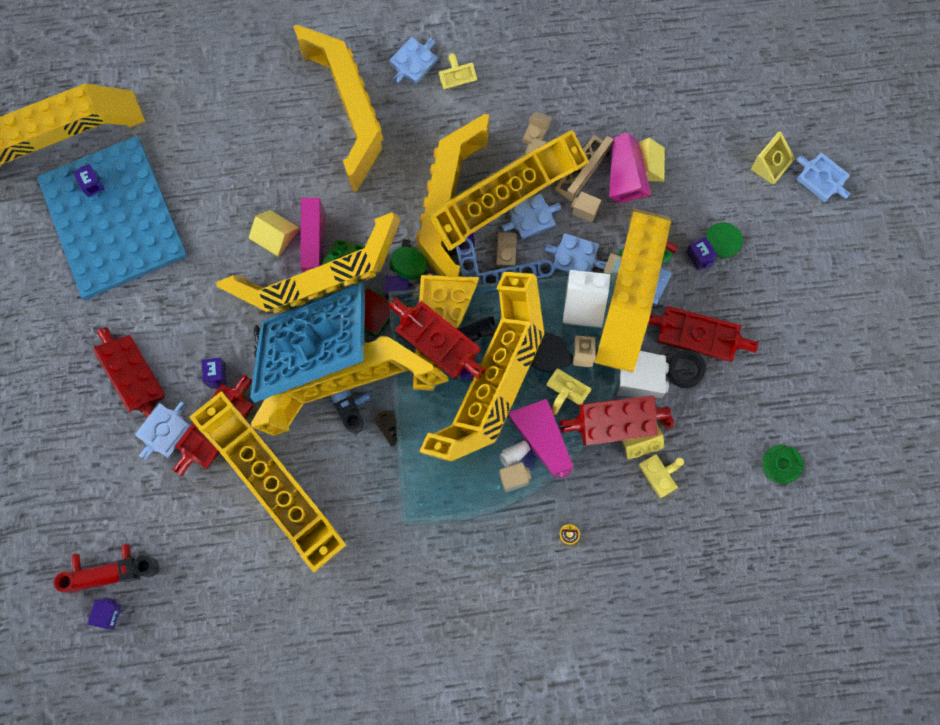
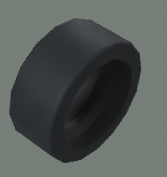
[668,350,706,388]

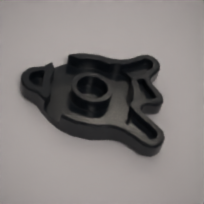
[530,332,573,373]

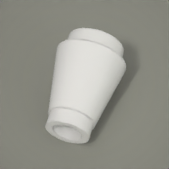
[499,440,530,467]

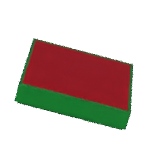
[364,287,397,338]

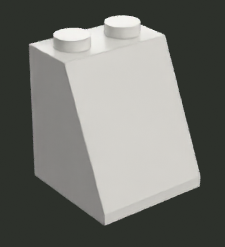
[562,270,610,328]
[616,351,669,398]

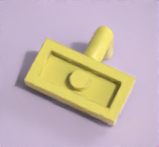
[438,53,477,90]
[547,368,592,416]
[639,454,684,499]

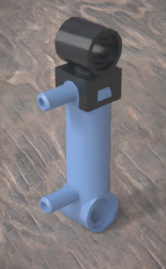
[330,390,371,434]

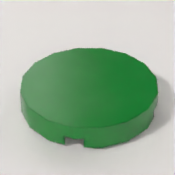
[705,222,743,259]
[390,247,427,280]
[762,444,803,484]

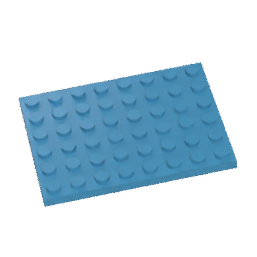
[36,135,188,300]

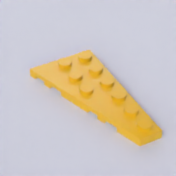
[413,275,480,391]

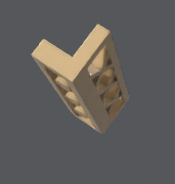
[554,135,613,202]

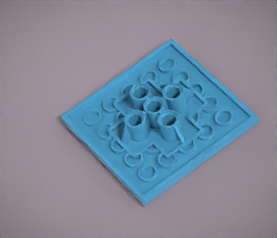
[250,281,365,403]

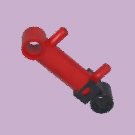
[53,544,159,593]

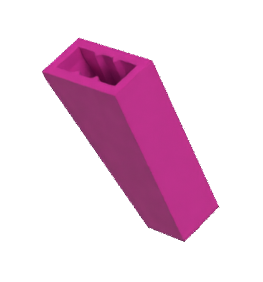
[609,133,651,204]
[301,198,326,272]
[508,399,574,479]

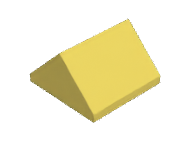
[751,132,795,184]
[638,138,665,182]
[249,210,300,257]

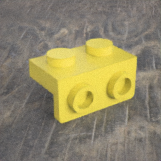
[621,425,664,460]

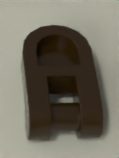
[376,410,408,447]

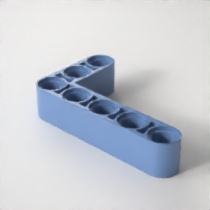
[456,238,555,292]

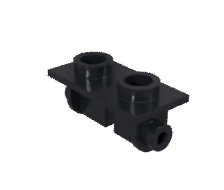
[456,315,498,342]

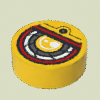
[560,524,580,545]

